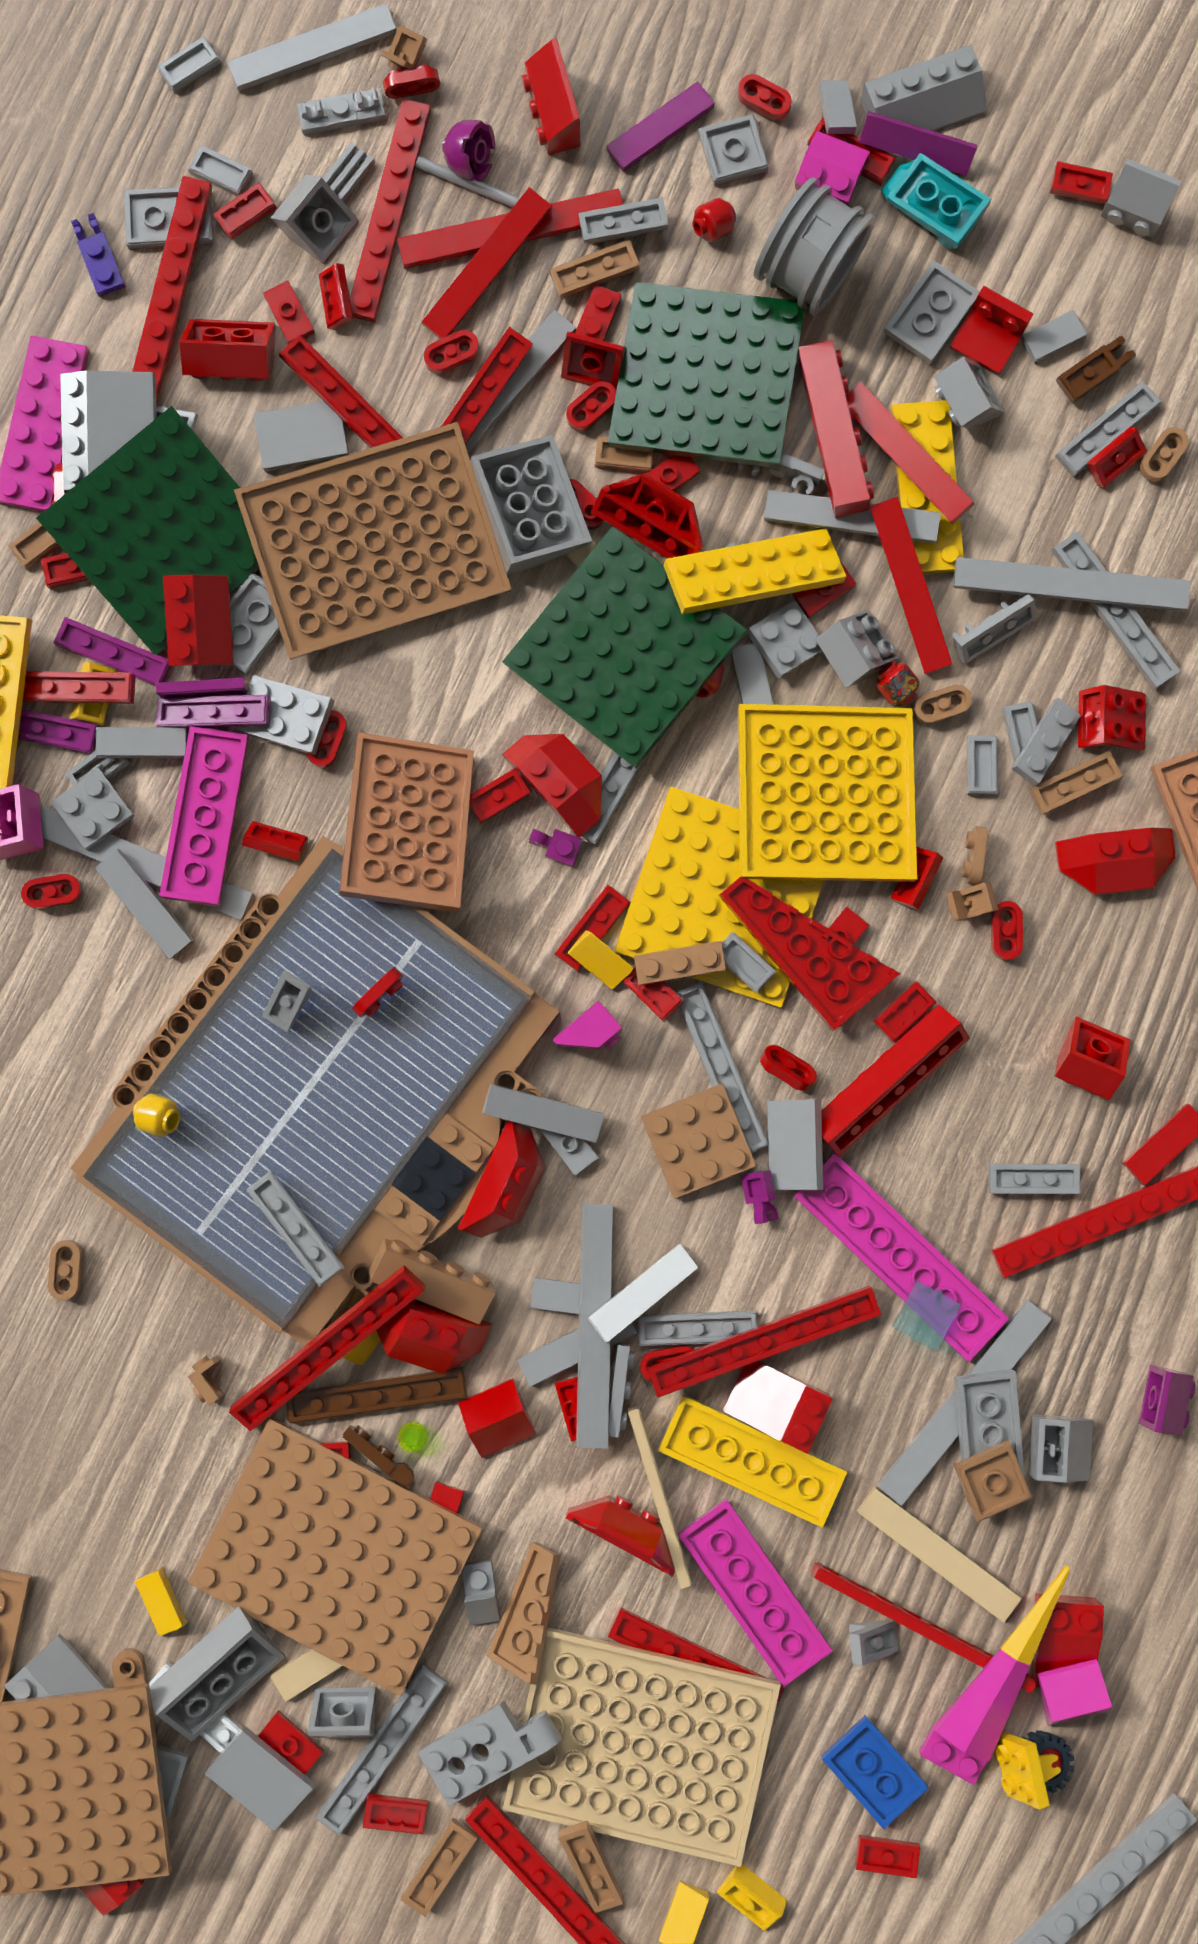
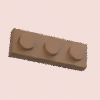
[549,239,640,299]
[1029,750,1122,815]
[634,941,727,986]
[400,1817,478,1917]
[558,1821,624,1913]

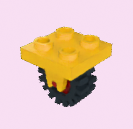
[994,1730,1074,1810]

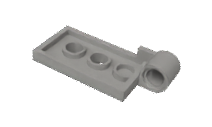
[417,1701,562,1806]

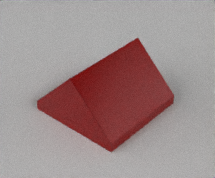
[561,331,627,390]
[458,1378,537,1458]

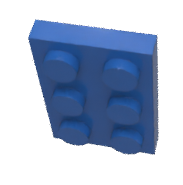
[821,1715,929,1829]

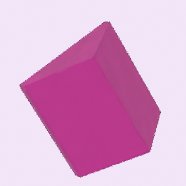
[1038,1659,1112,1726]

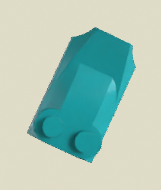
[881,153,991,249]

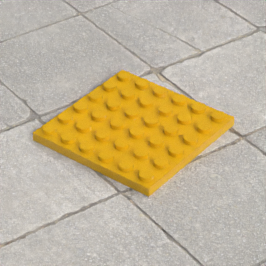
[738,704,917,882]
[614,786,824,1008]

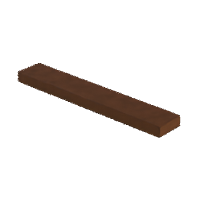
[286,1367,468,1424]

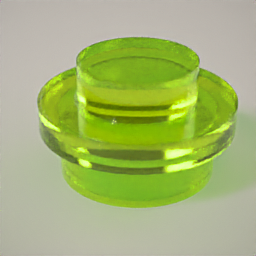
[398,1421,428,1452]

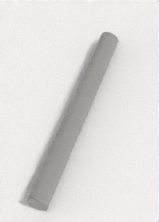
[415,156,520,208]

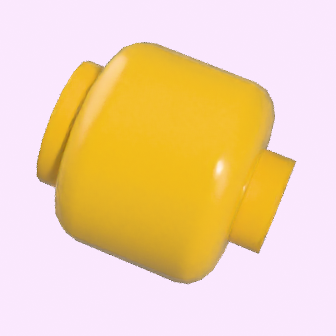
[133,1094,180,1137]

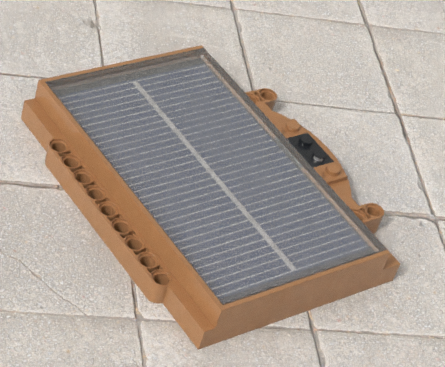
[70,836,560,1346]

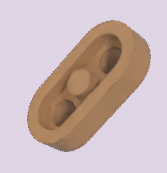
[1140,427,1188,482]
[914,684,972,725]
[962,826,988,885]
[48,1240,83,1301]
[112,1648,148,1688]

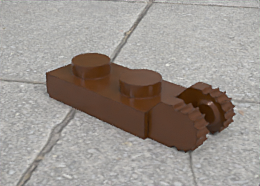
[1056,336,1136,404]
[343,1425,414,1486]

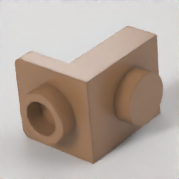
[381,25,427,72]
[947,882,999,921]
[188,1355,224,1406]

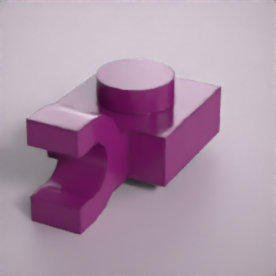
[528,829,582,867]
[741,1170,779,1224]

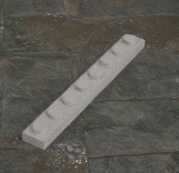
[1011,1793,1197,1944]

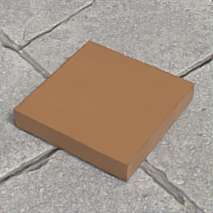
[953,1440,1032,1522]

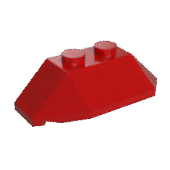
[591,473,703,558]
[502,734,602,839]
[1055,827,1176,895]
[458,1120,545,1238]
[376,1299,492,1374]
[565,1495,675,1577]

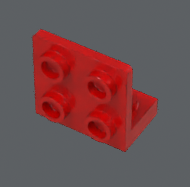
[950,285,1034,374]
[1078,685,1146,751]

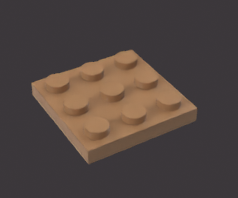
[641,1083,757,1199]

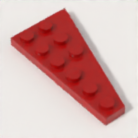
[718,877,901,1031]

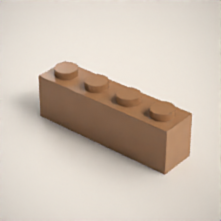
[369,1238,495,1324]

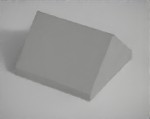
[308,1687,376,1738]

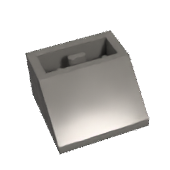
[815,610,899,688]
[1029,1414,1093,1483]

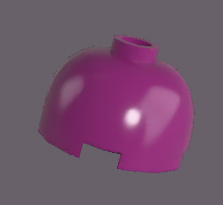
[442,120,496,181]

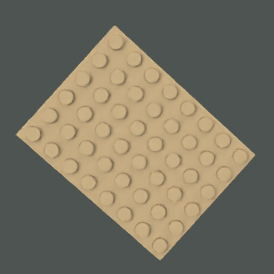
[503,1627,781,1867]

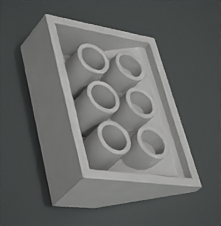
[61,371,157,492]
[470,435,592,575]

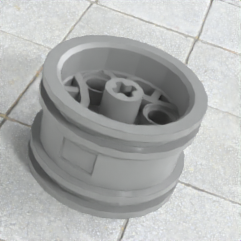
[753,177,876,317]

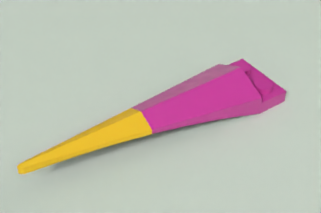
[919,1565,1070,1785]

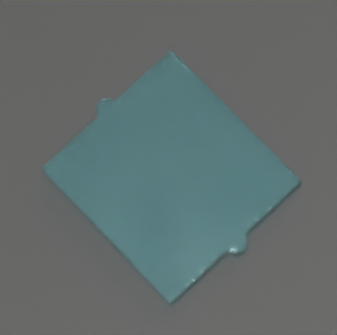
[892,1280,961,1351]

